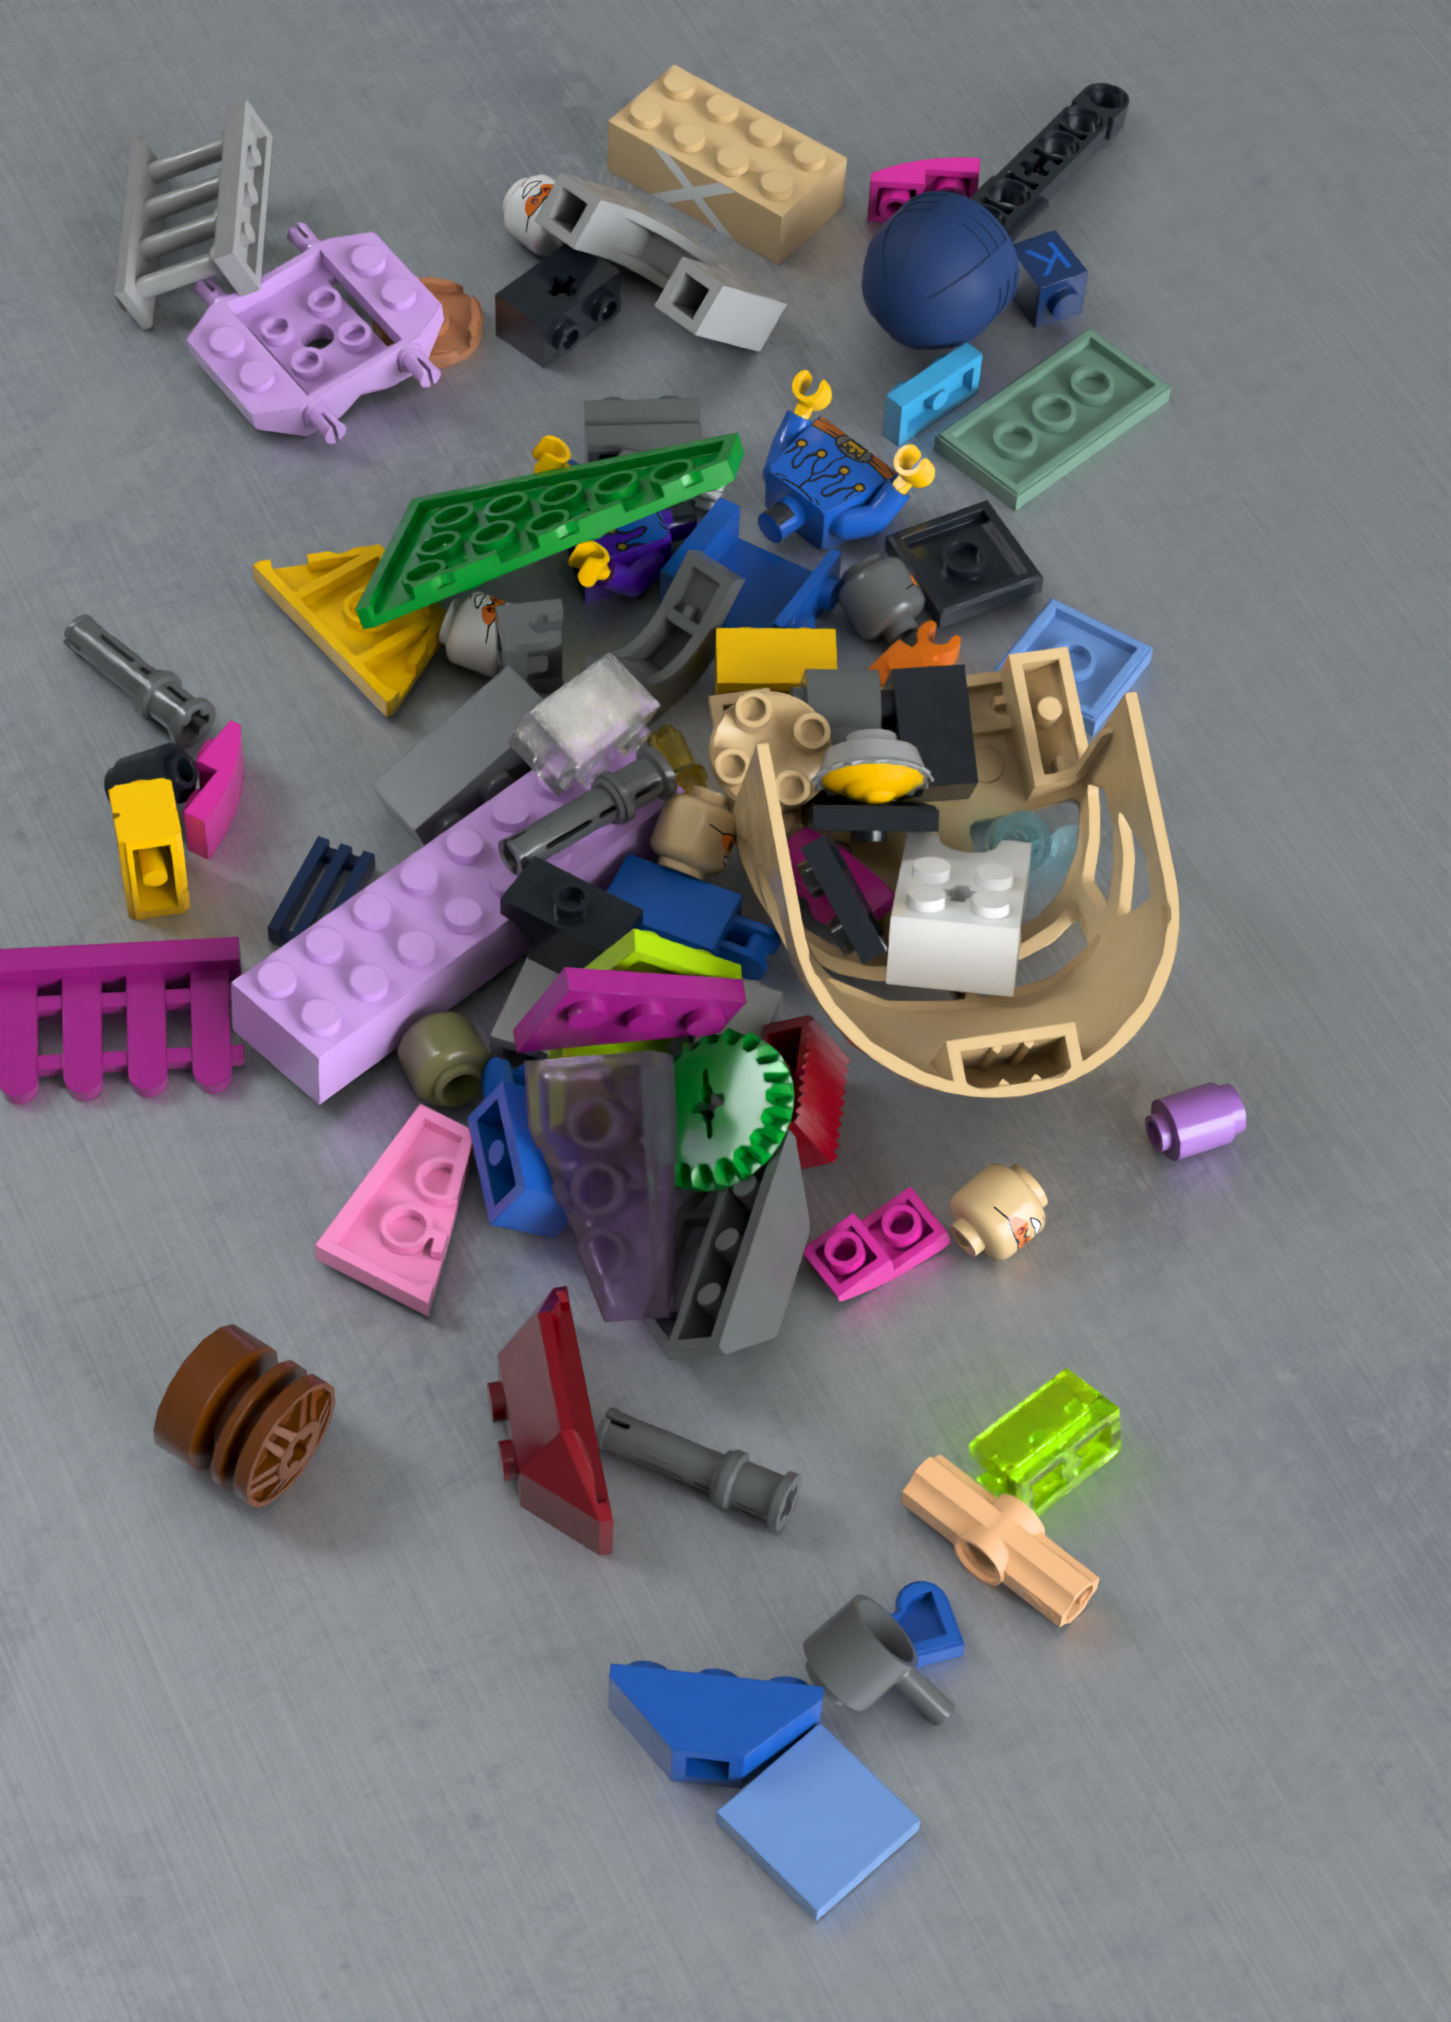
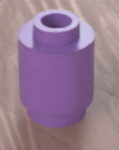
[1145,1082,1246,1161]

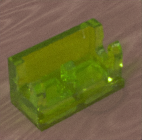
[969,1367,1122,1517]

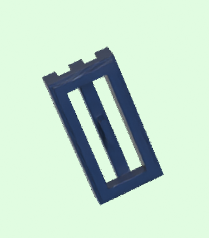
[267,836,376,945]

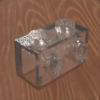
[508,651,661,796]

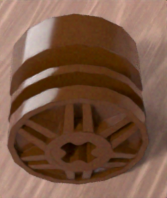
[153,1324,336,1508]

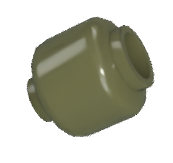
[398,1012,491,1107]

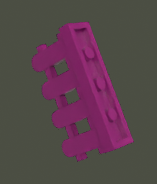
[0,937,245,1105]

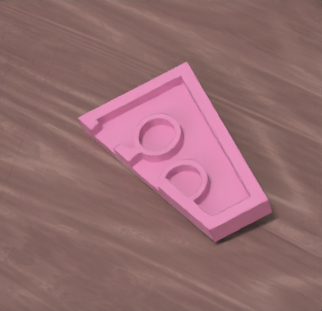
[315,1104,474,1317]

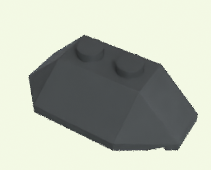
[641,1129,811,1360]

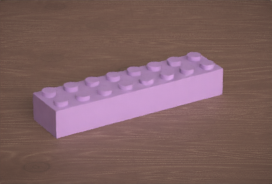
[231,723,686,1105]

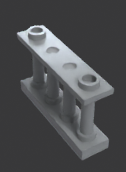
[113,98,273,330]

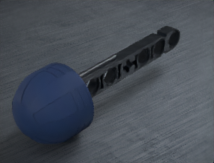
[861,83,1130,350]

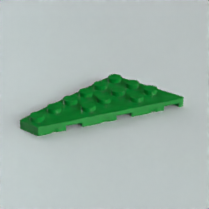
[355,432,745,630]

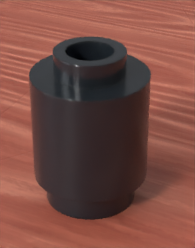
[104,743,198,805]

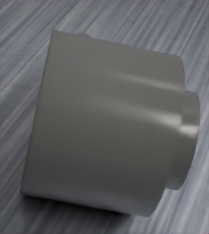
[803,1594,955,1726]

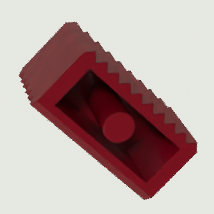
[761,1015,851,1169]

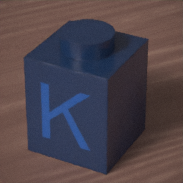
[1012,230,1088,329]

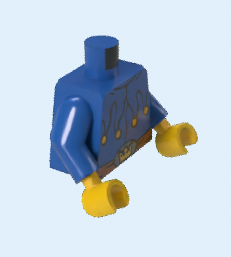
[758,370,935,550]

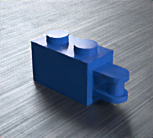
[606,854,781,980]
[467,1057,591,1238]

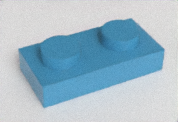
[883,342,982,447]

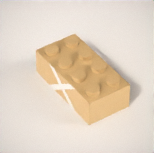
[607,64,847,265]

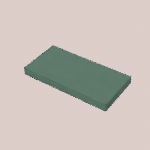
[934,328,1171,511]

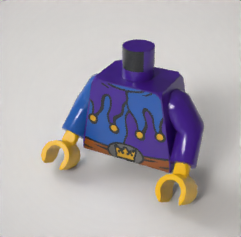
[532,435,697,604]

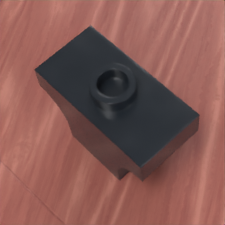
[500,856,644,974]

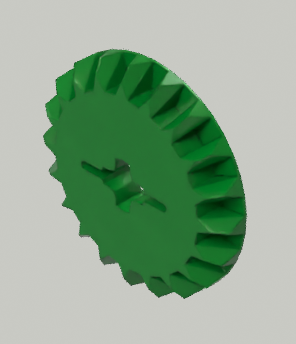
[635,1028,794,1192]

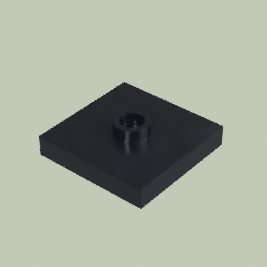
[885,500,1044,629]
[801,800,939,841]

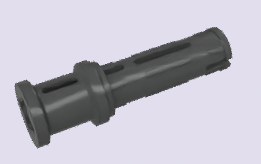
[63,614,216,748]
[498,746,678,876]
[596,1407,802,1532]

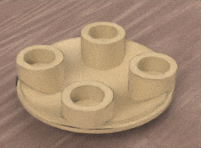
[709,691,833,813]

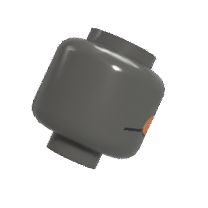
[838,553,925,645]

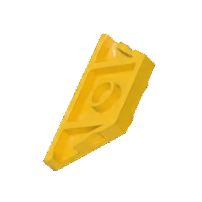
[253,544,447,718]

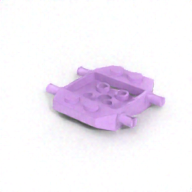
[186,222,444,444]

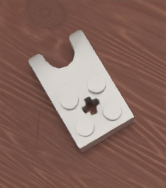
[886,831,1032,997]

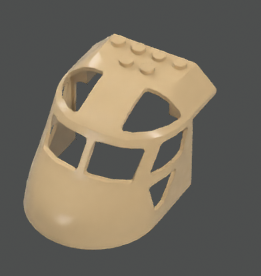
[708,647,1179,1098]

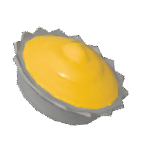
[811,729,935,805]

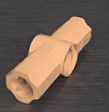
[901,1454,1099,1628]

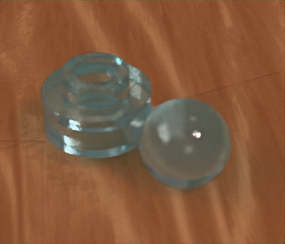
[985,811,1078,873]

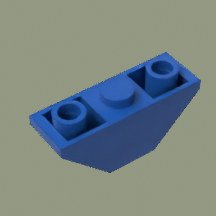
[608,1661,824,1788]

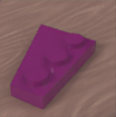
[513,967,747,1053]

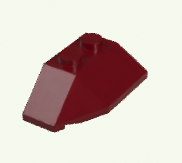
[487,1286,613,1555]

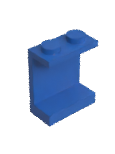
[659,497,844,629]

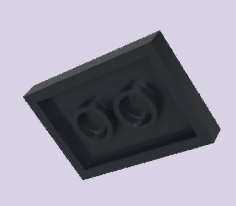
[796,832,889,964]

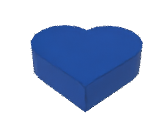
[891,1581,965,1668]

